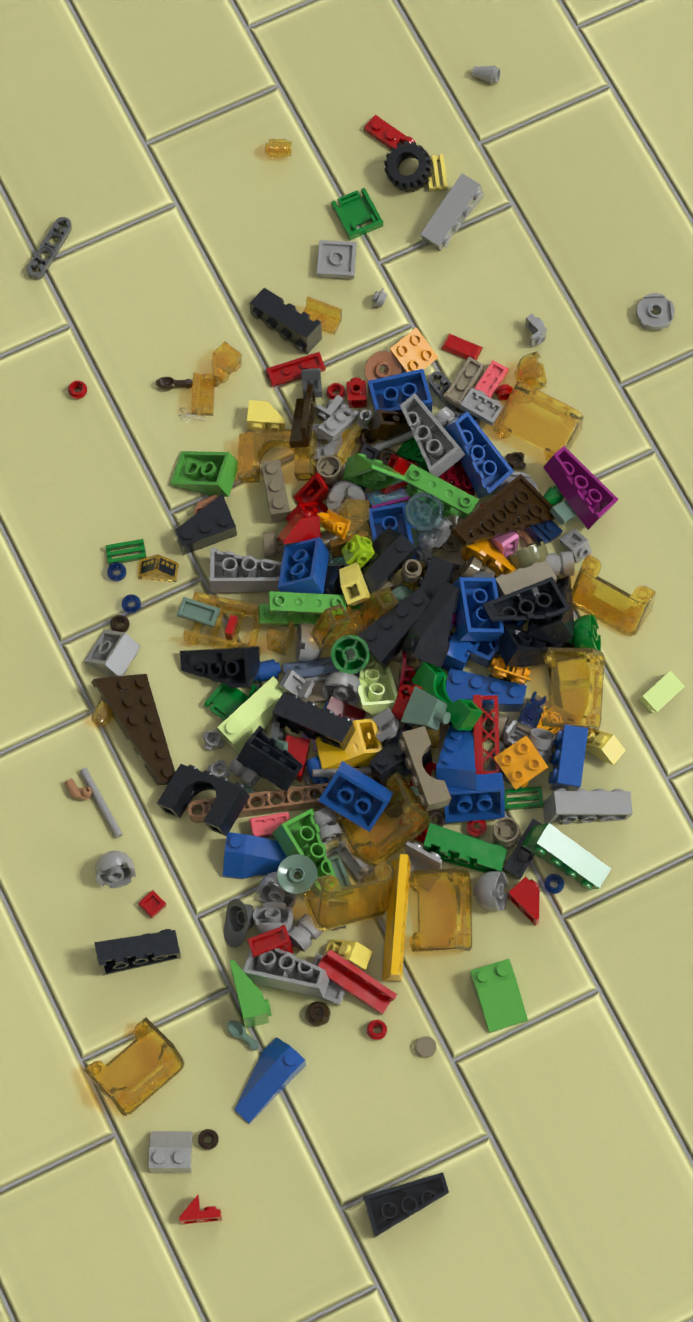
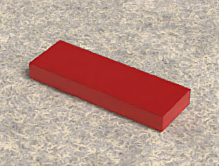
[266,352,326,388]

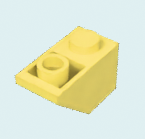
[247,400,286,433]
[339,562,371,606]
[586,727,625,765]
[325,939,373,970]

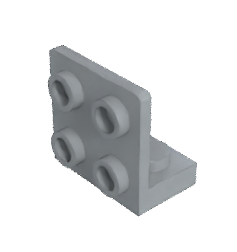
[405,841,442,891]

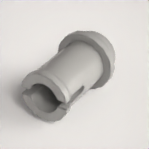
[358,409,372,429]

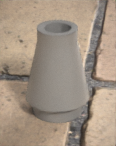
[472,66,501,84]

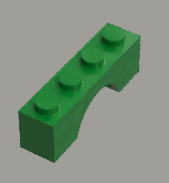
[411,662,483,731]

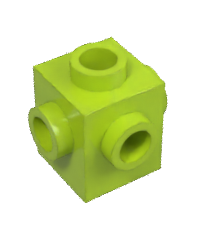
[341,534,375,569]

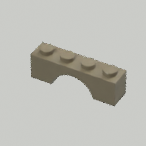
[398,726,451,812]

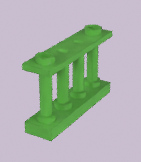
[404,464,479,519]
[258,591,346,628]

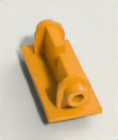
[317,509,351,540]

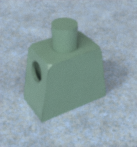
[401,686,451,730]

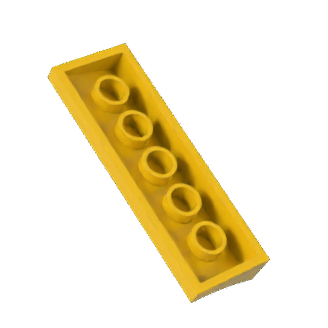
[382,854,411,982]

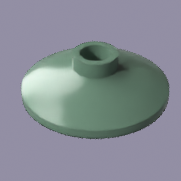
[277,854,318,894]

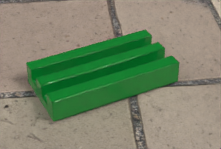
[105,539,147,565]
[504,787,544,811]

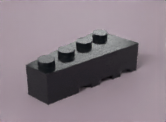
[272,692,355,750]
[363,1172,449,1238]

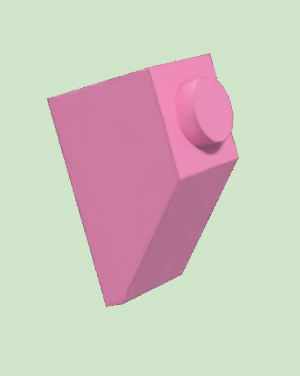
[488,532,519,558]

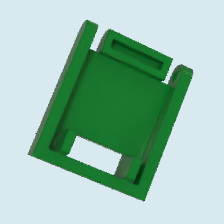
[331,188,383,240]
[204,683,259,721]

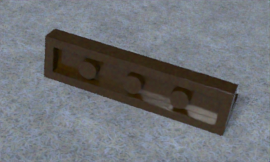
[289,385,316,448]

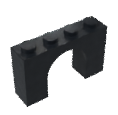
[157,764,250,837]

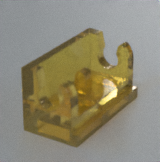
[191,373,215,416]

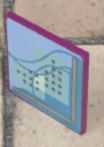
[365,487,409,509]

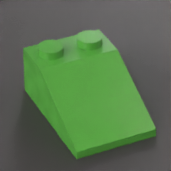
[170,451,240,497]
[343,453,405,491]
[470,959,528,1033]
[230,960,272,1029]

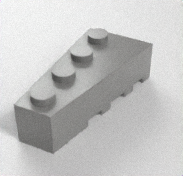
[420,173,484,251]
[543,788,633,825]

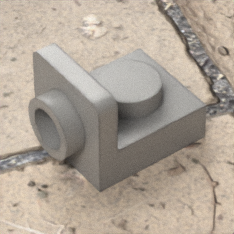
[315,395,344,421]
[559,529,592,563]

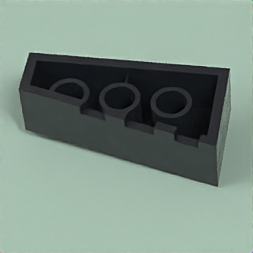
[250,288,322,355]
[358,587,431,671]
[94,929,181,976]

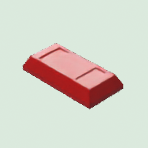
[441,333,483,361]
[247,925,291,957]

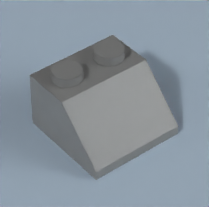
[84,630,141,677]
[149,1131,193,1173]

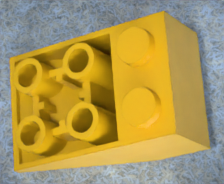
[315,718,383,769]

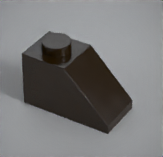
[368,409,412,440]

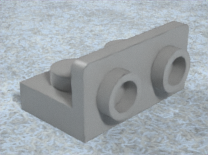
[460,388,505,426]

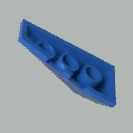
[223,832,287,879]
[234,1037,306,1124]

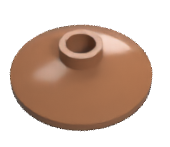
[365,351,402,381]

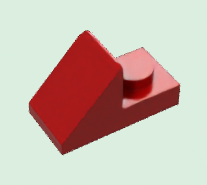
[179,1195,222,1225]

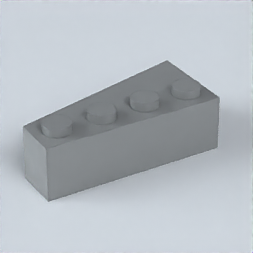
[400,393,465,477]
[210,547,282,593]
[243,948,329,998]

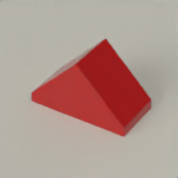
[293,473,328,504]

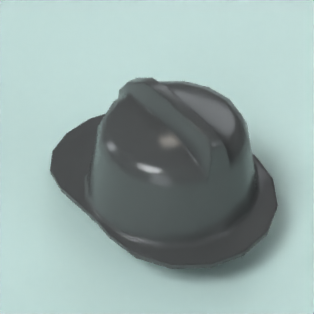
[224,899,254,947]

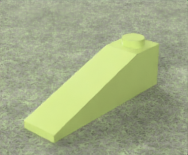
[358,654,398,716]
[215,676,286,754]

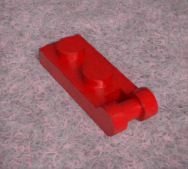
[364,114,416,149]

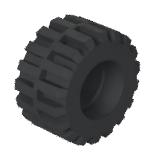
[384,141,433,192]

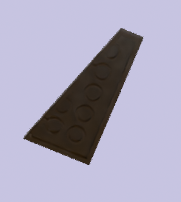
[450,474,556,546]
[91,674,175,786]

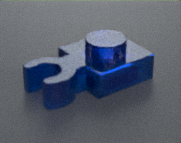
[518,691,547,728]

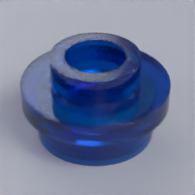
[107,562,127,581]
[122,594,141,613]
[544,874,564,894]

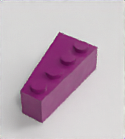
[543,446,619,530]

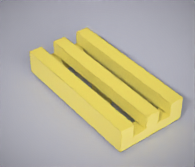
[428,154,448,192]

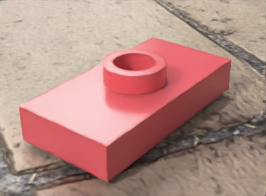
[474,360,509,398]
[249,812,290,838]

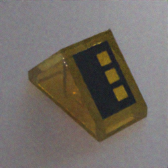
[138,554,179,582]

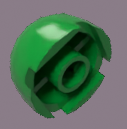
[569,614,601,654]
[331,635,370,674]

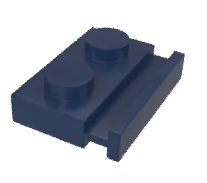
[524,520,563,545]

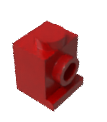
[346,377,367,408]

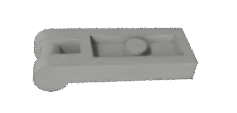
[316,403,360,442]

